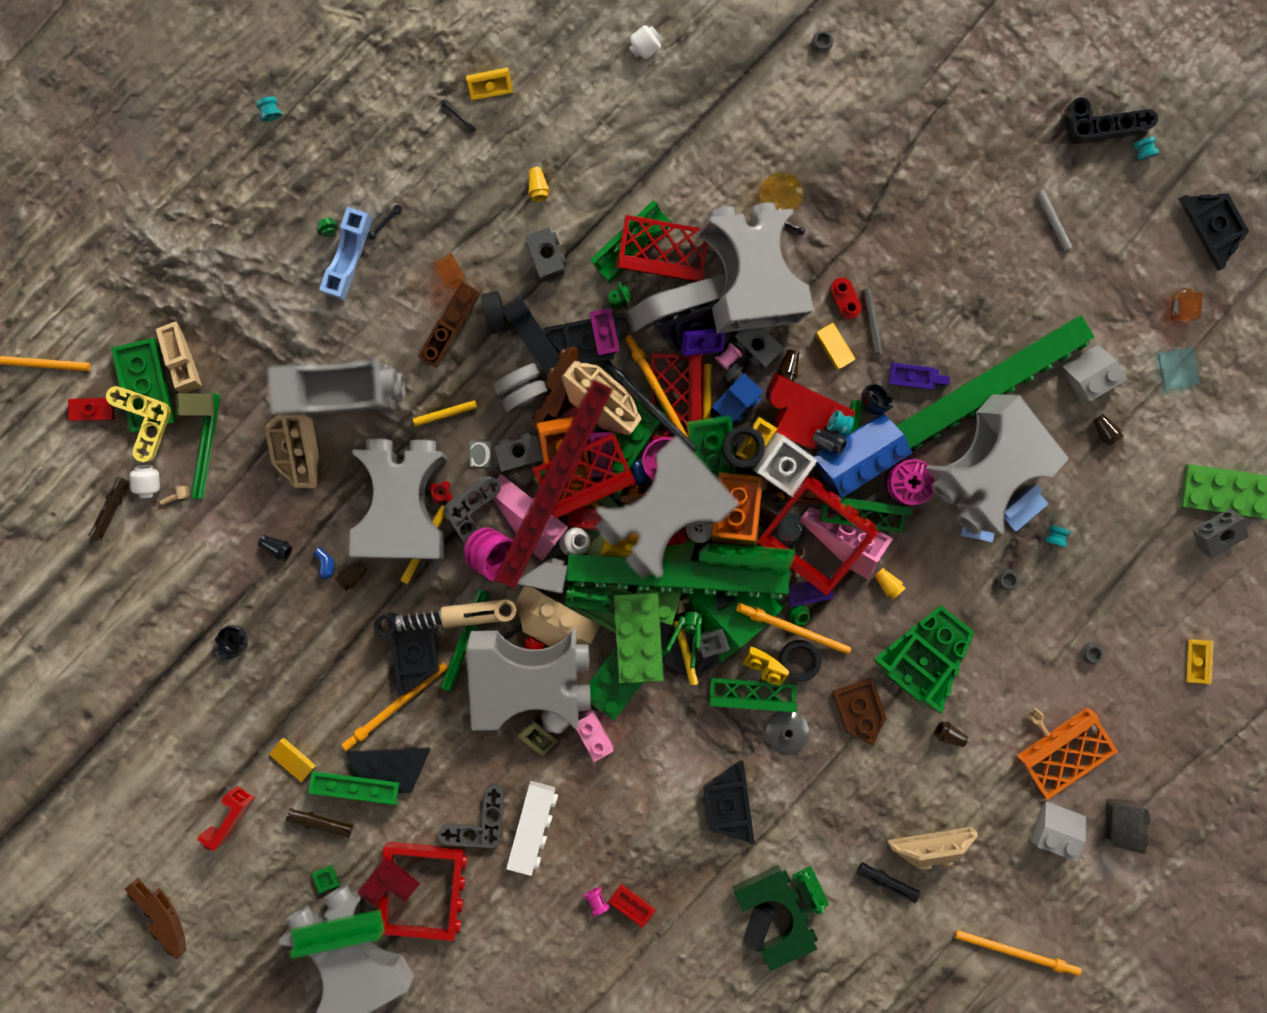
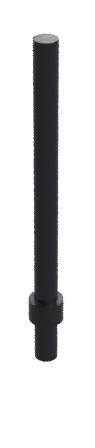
[603,360,698,453]

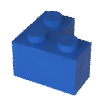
[711,374,763,425]

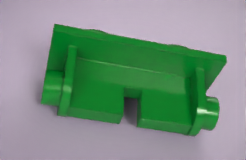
[608,282,631,309]
[565,585,612,613]
[792,866,829,914]

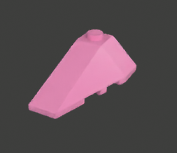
[489,474,569,561]
[800,507,893,579]

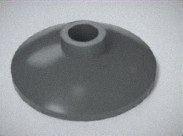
[766,711,809,754]

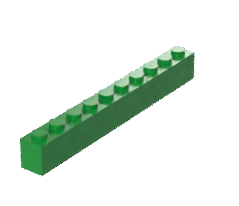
[896,315,1095,451]
[567,554,790,599]

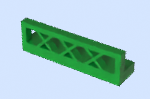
[590,200,672,283]
[820,497,913,533]
[709,677,798,712]
[308,771,400,806]
[290,910,385,959]

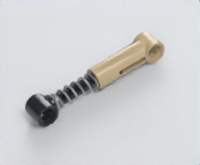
[374,598,517,637]

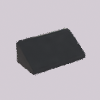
[743,903,775,952]

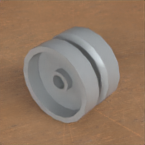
[493,363,549,413]

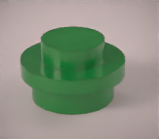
[316,217,339,237]
[789,605,810,626]

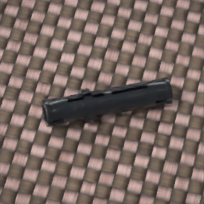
[857,862,920,903]

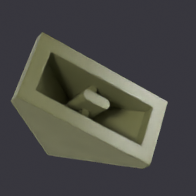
[174,393,214,418]
[518,717,558,756]

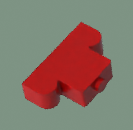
[765,373,856,449]

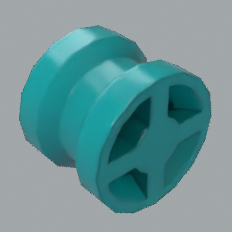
[255,96,282,122]
[1133,136,1160,161]
[827,410,854,437]
[1045,525,1071,548]

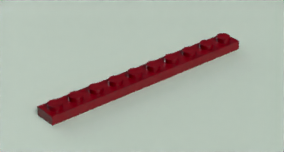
[495,379,613,589]

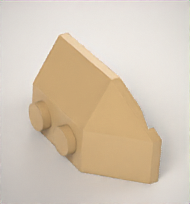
[562,361,641,435]
[264,413,319,488]
[516,585,601,647]
[887,827,978,870]

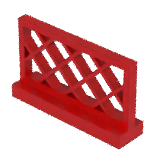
[615,215,708,282]
[650,354,704,440]
[533,433,636,519]

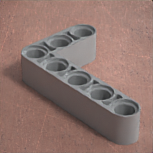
[625,273,726,334]

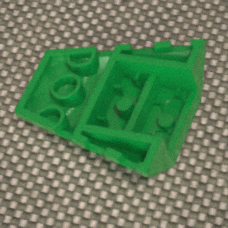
[686,561,784,662]
[873,605,974,714]

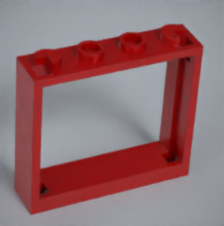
[757,477,878,595]
[378,842,467,941]

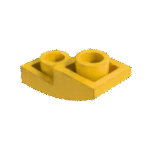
[742,646,789,686]

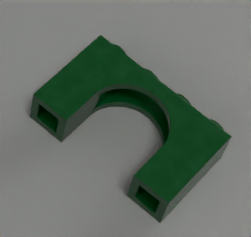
[732,865,818,971]

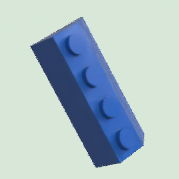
[813,414,912,498]

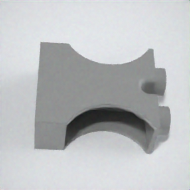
[697,202,814,333]
[268,358,405,417]
[925,394,1069,535]
[596,436,739,579]
[349,439,447,559]
[467,629,590,731]
[278,885,414,1013]

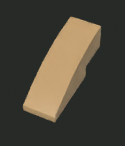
[156,322,202,393]

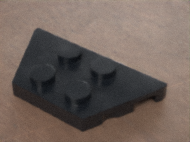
[1178,193,1249,271]
[653,299,720,358]
[543,312,626,364]
[389,612,440,696]
[660,619,731,679]
[346,747,431,793]
[703,760,755,844]

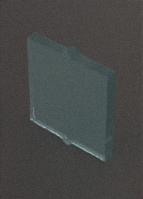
[1157,347,1201,391]

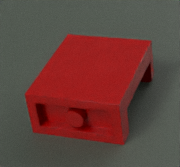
[197,786,255,851]

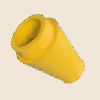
[528,167,550,202]
[874,568,906,600]

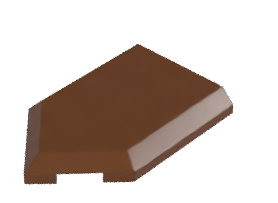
[832,677,887,746]

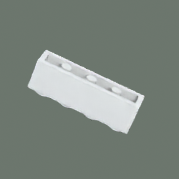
[507,781,558,876]

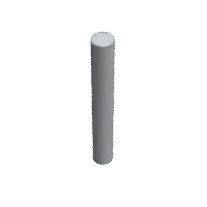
[1036,189,1072,251]

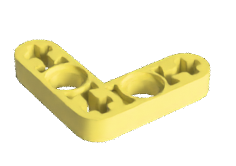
[106,386,171,462]

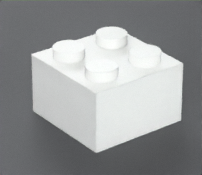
[751,433,817,496]

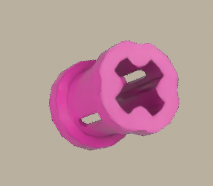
[583,887,610,916]

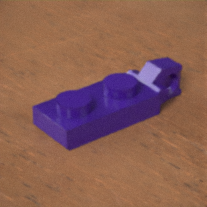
[888,363,950,390]

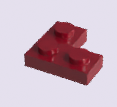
[357,857,420,906]

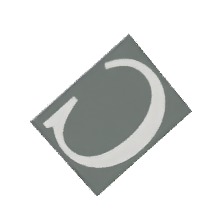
[469,441,491,467]

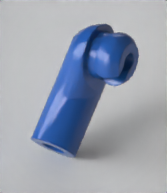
[632,460,646,486]
[312,547,335,580]

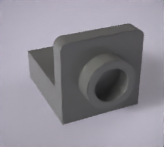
[759,490,784,528]
[698,628,730,658]

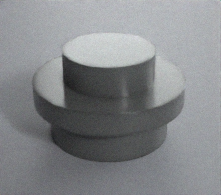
[811,31,833,53]
[724,364,744,383]
[997,569,1019,590]
[1081,642,1104,664]

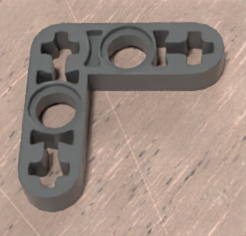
[444,476,501,547]
[438,783,504,848]

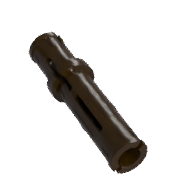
[88,477,130,541]
[286,808,354,838]

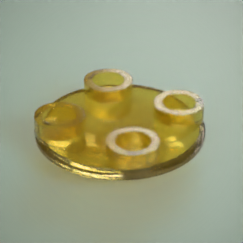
[760,172,803,212]

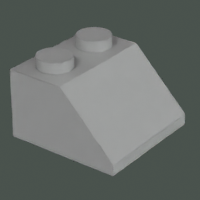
[1060,344,1128,403]
[518,558,568,593]
[1030,801,1086,862]

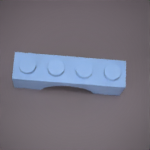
[319,207,373,301]

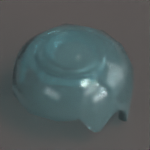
[773,513,805,547]

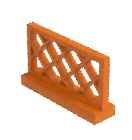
[1016,707,1118,800]

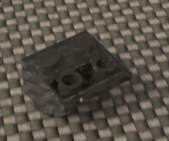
[1104,798,1151,854]

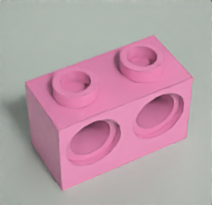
[576,709,614,762]

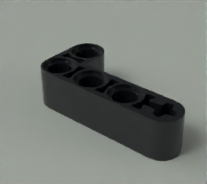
[1064,97,1158,144]
[502,297,559,375]

